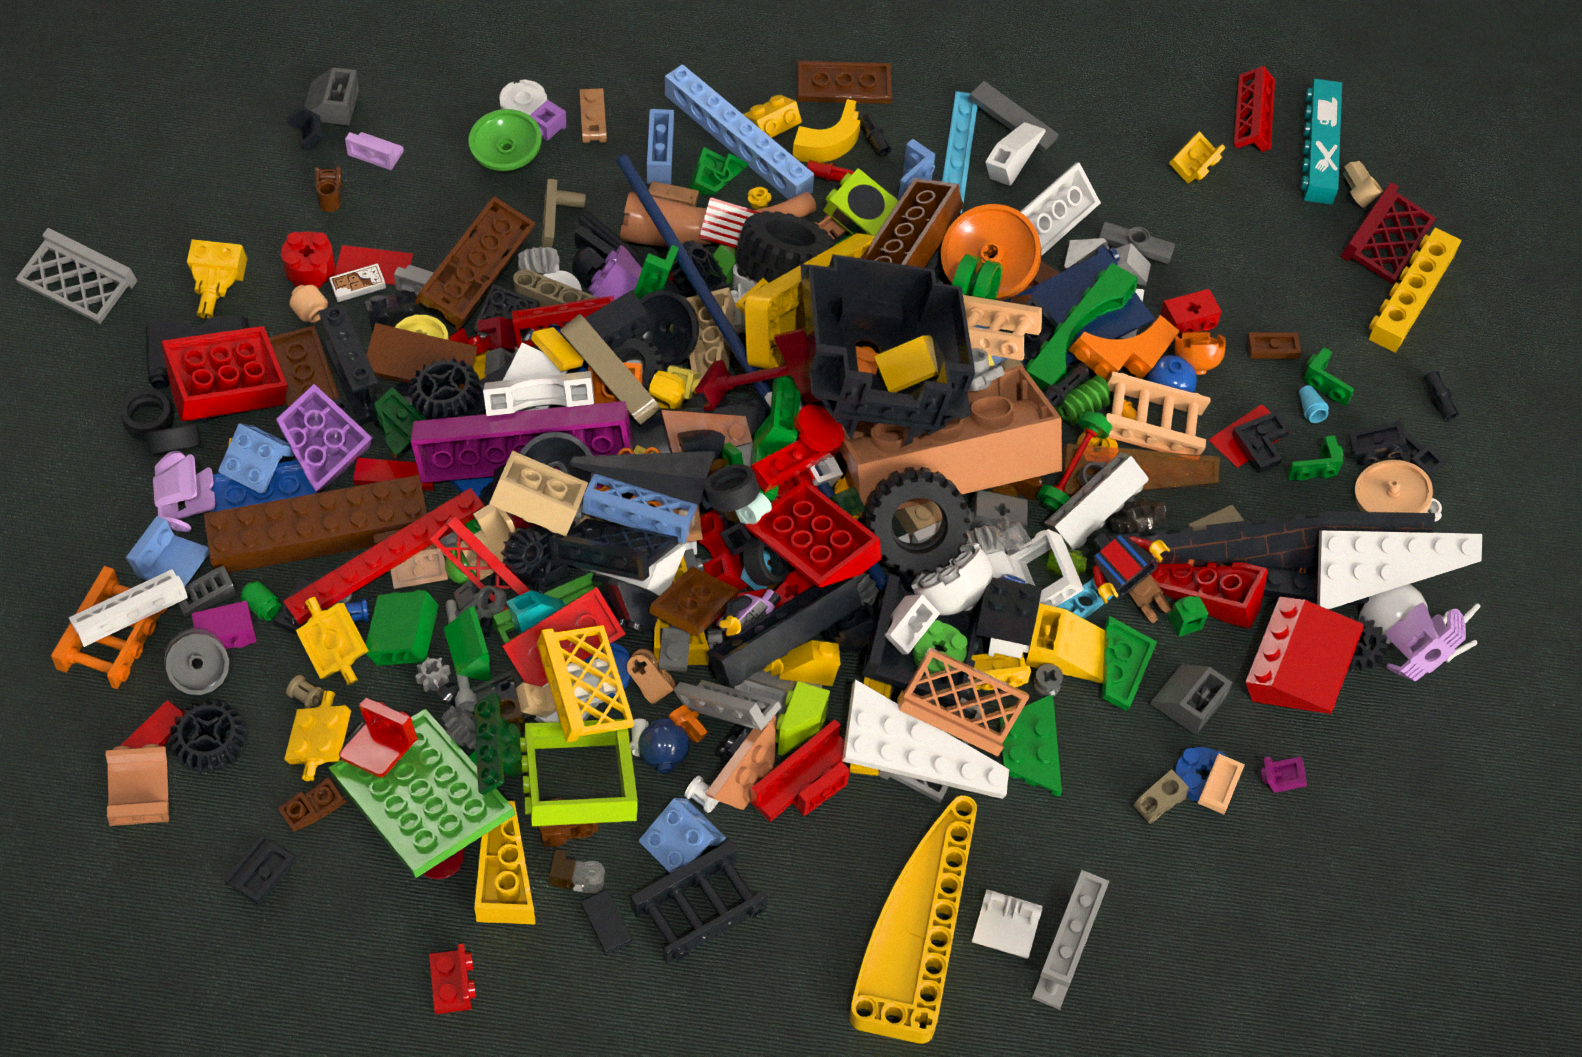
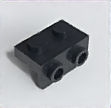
[365,290,421,333]
[1350,420,1409,464]

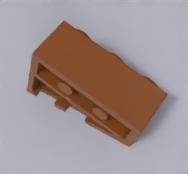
[660,410,752,453]

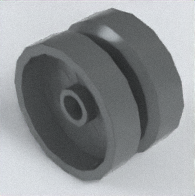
[164,628,229,695]

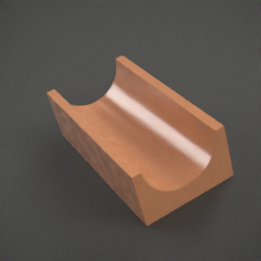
[833,366,1062,518]

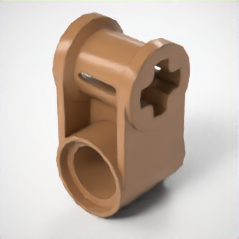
[627,649,676,704]

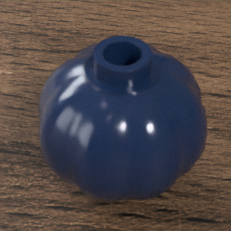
[638,719,690,774]

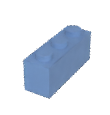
[647,109,674,185]

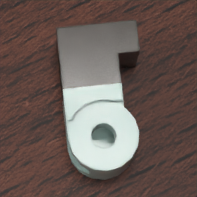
[724,486,772,524]

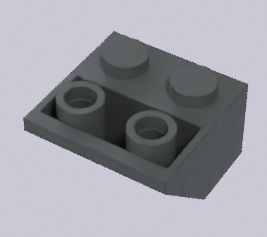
[304,67,359,126]
[1150,664,1233,735]

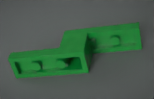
[751,375,801,501]

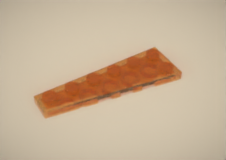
[1063,444,1220,496]

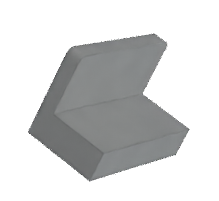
[394,265,434,296]

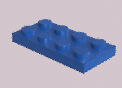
[210,460,318,512]

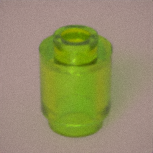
[1047,549,1087,576]

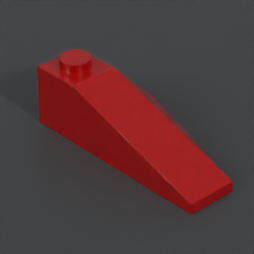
[1152,562,1268,629]

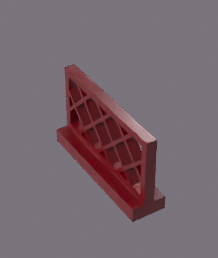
[1340,182,1436,284]

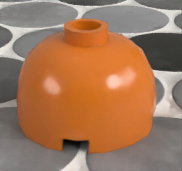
[1175,332,1226,375]

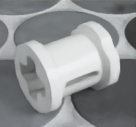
[684,776,719,813]

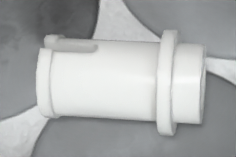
[630,719,648,757]

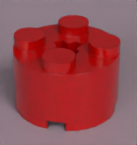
[281,232,335,288]

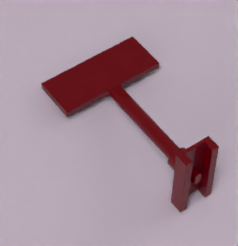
[695,329,821,411]

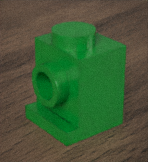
[1167,596,1208,637]

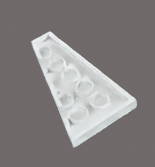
[1317,530,1482,609]

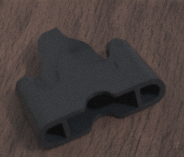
[146,316,249,423]

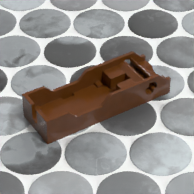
[415,196,536,331]

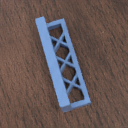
[583,473,697,544]

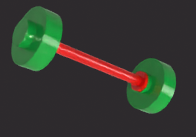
[1037,411,1113,511]

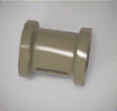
[286,674,324,708]

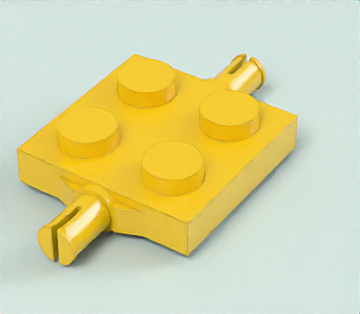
[296,597,368,685]
[284,691,351,782]

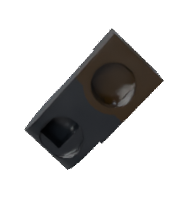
[491,679,525,732]

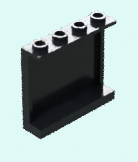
[862,574,982,706]

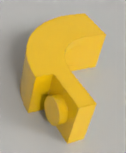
[793,99,860,163]

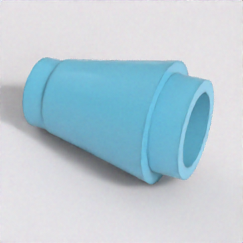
[1299,386,1329,423]

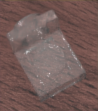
[996,516,1032,556]

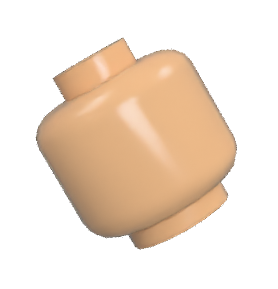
[289,285,328,323]

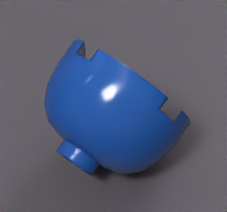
[1146,355,1197,393]

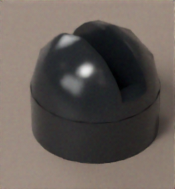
[436,682,459,706]

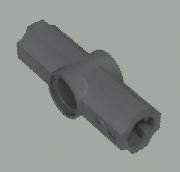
[1099,222,1175,264]

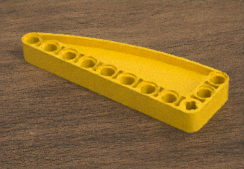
[745,233,875,369]
[849,796,977,1044]

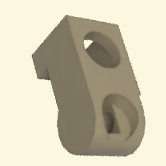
[1134,769,1189,824]

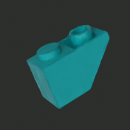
[506,590,566,634]

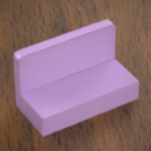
[345,132,404,170]

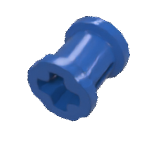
[339,598,370,623]

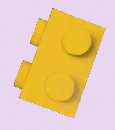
[743,95,802,138]
[1169,131,1226,184]
[971,653,1031,690]

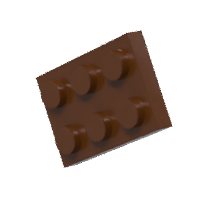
[649,566,739,637]

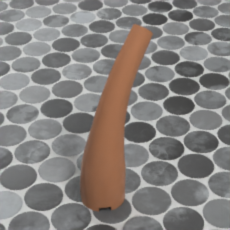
[620,192,816,247]

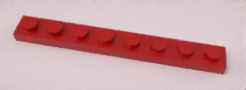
[283,488,485,625]

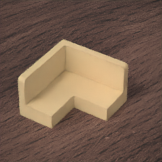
[460,504,516,580]

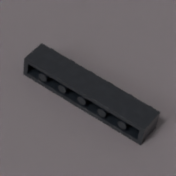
[707,577,862,688]

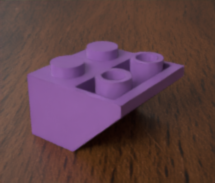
[588,245,642,300]

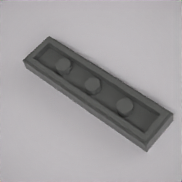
[969,81,1059,153]

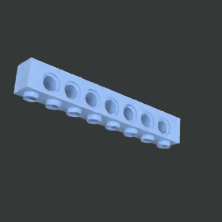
[665,64,814,199]

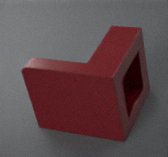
[478,317,516,351]

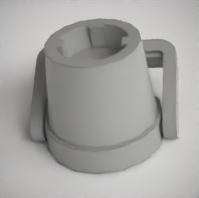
[969,348,1005,391]

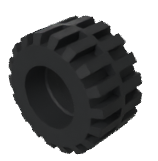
[611,334,667,396]

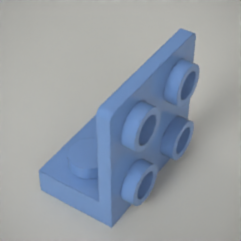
[898,139,935,201]
[218,423,294,493]
[126,516,209,587]
[639,798,726,873]

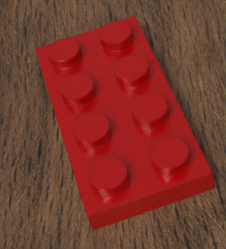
[501,587,625,687]

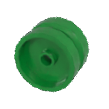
[952,253,1003,300]

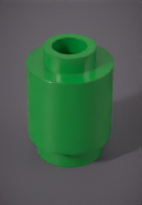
[241,581,282,621]

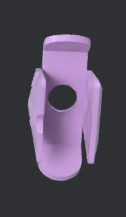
[153,451,215,532]
[1385,603,1466,681]

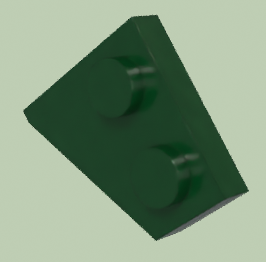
[373,387,427,459]

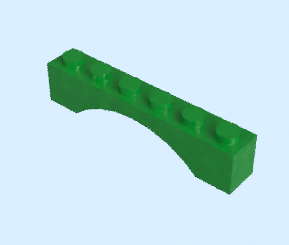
[1025,263,1137,394]

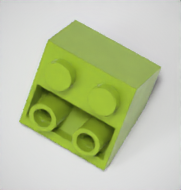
[775,681,830,756]

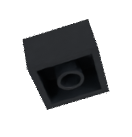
[976,577,1042,646]

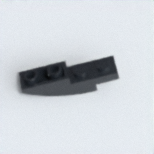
[1261,566,1369,606]

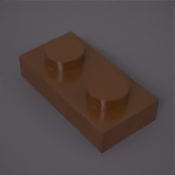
[1247,332,1302,359]

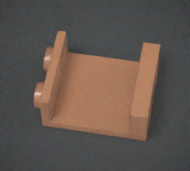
[106,744,169,826]

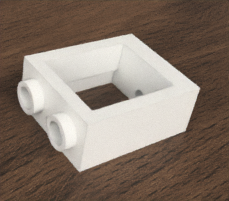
[1006,529,1084,607]

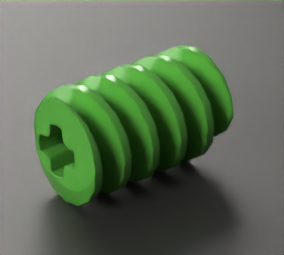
[1055,375,1110,426]

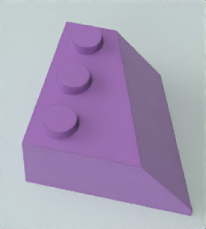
[276,384,372,493]

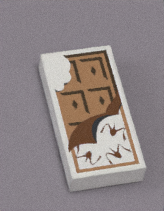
[329,263,386,302]

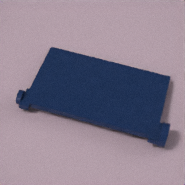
[999,246,1154,368]

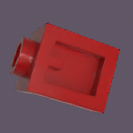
[449,328,490,355]

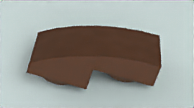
[278,777,347,832]

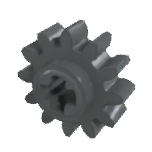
[441,705,476,750]

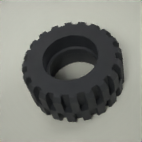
[735,211,835,283]
[864,467,971,575]

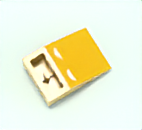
[1026,603,1105,683]

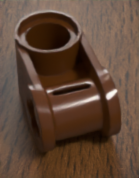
[315,166,342,212]

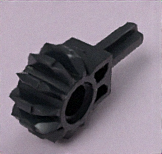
[500,520,576,574]

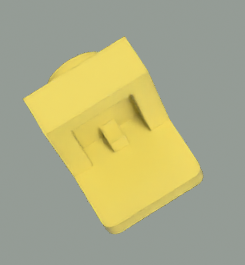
[668,365,701,399]

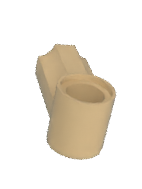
[1343,161,1383,208]

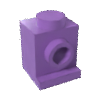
[530,100,566,141]

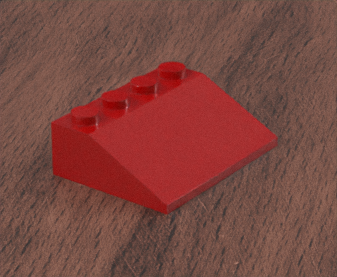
[161,326,288,421]
[745,480,881,588]
[1245,597,1364,714]

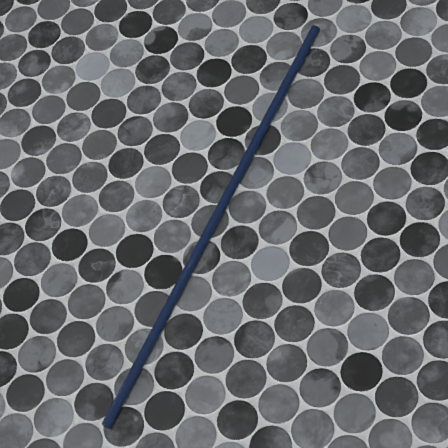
[616,155,887,593]

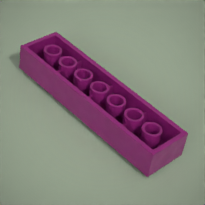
[411,401,634,483]

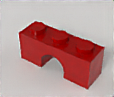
[698,509,748,591]

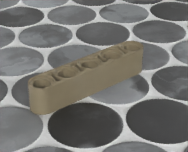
[513,269,598,307]
[560,314,661,425]

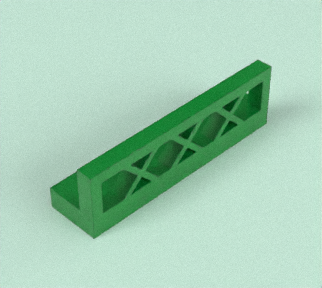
[634,245,679,300]

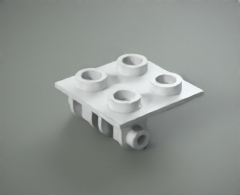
[972,890,1042,959]

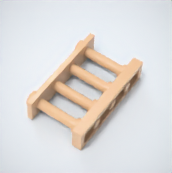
[963,295,1042,361]
[1105,372,1210,461]

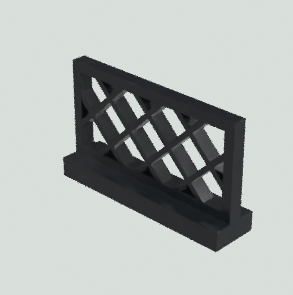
[549,518,678,581]

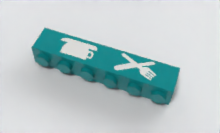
[1301,79,1342,205]

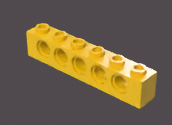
[1369,228,1462,353]

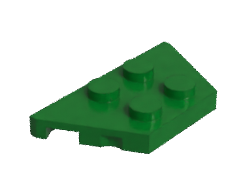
[999,695,1062,796]

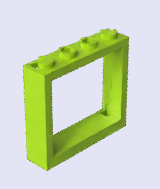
[520,719,638,826]

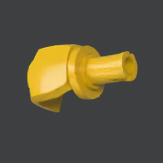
[649,371,686,409]

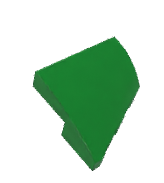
[688,147,748,195]

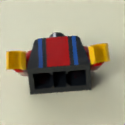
[1093,533,1170,604]

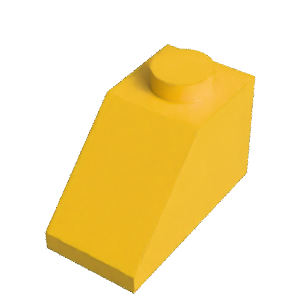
[778,640,840,686]

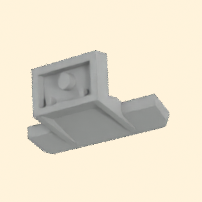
[734,670,822,723]

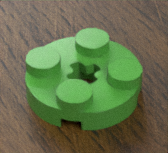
[911,620,967,674]

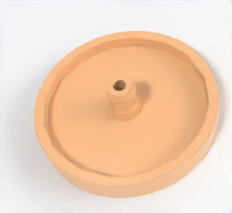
[1355,460,1433,513]

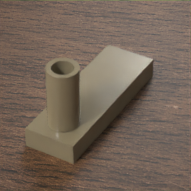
[541,179,586,248]

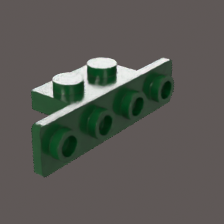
[474,693,522,795]

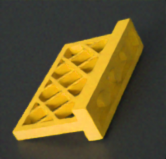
[537,625,634,743]

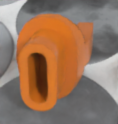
[669,705,707,743]

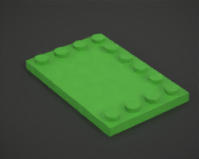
[328,709,515,878]

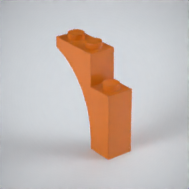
[1068,315,1179,382]

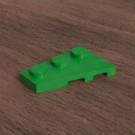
[1102,616,1157,711]

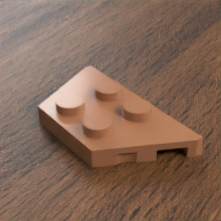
[705,715,776,810]

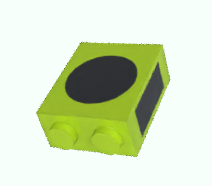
[823,168,899,236]

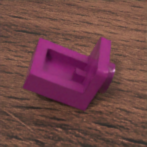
[1261,756,1307,793]

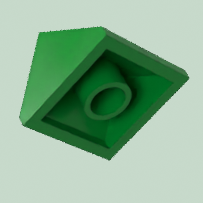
[444,606,491,681]

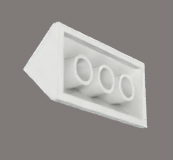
[1020,162,1100,256]

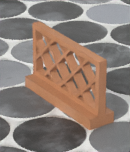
[897,647,1029,756]

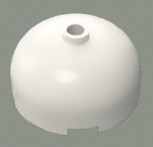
[911,543,993,616]

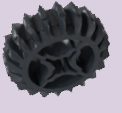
[671,240,728,298]
[409,357,482,420]
[169,699,248,774]

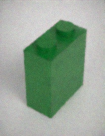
[365,590,439,666]

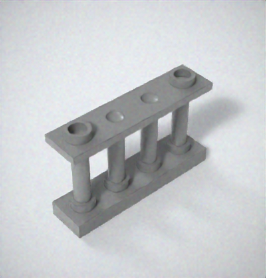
[1032,870,1109,1010]

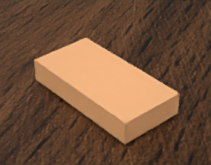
[1198,753,1245,814]

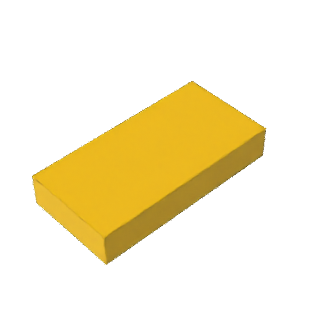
[531,327,584,371]

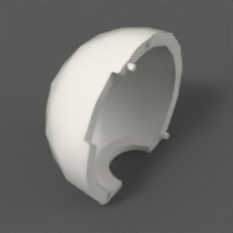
[1359,584,1428,644]

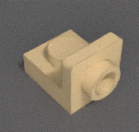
[516,682,557,718]

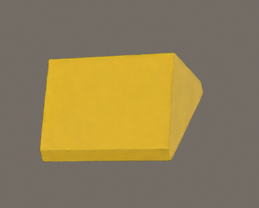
[874,335,939,393]

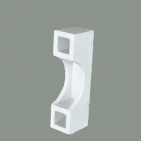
[483,371,594,416]

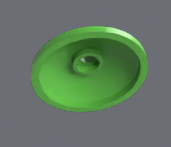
[469,109,542,171]

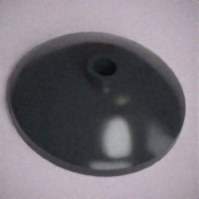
[633,290,699,368]
[520,432,594,506]

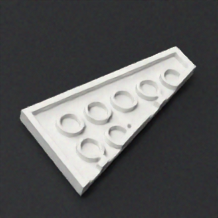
[842,680,1009,799]

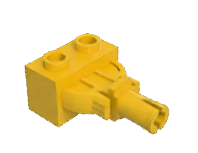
[187,239,247,319]

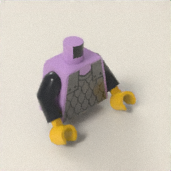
[716,589,784,676]

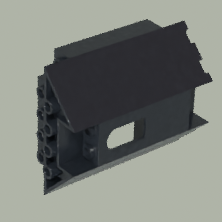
[800,254,975,446]

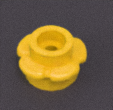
[748,187,771,209]

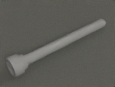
[446,599,478,712]

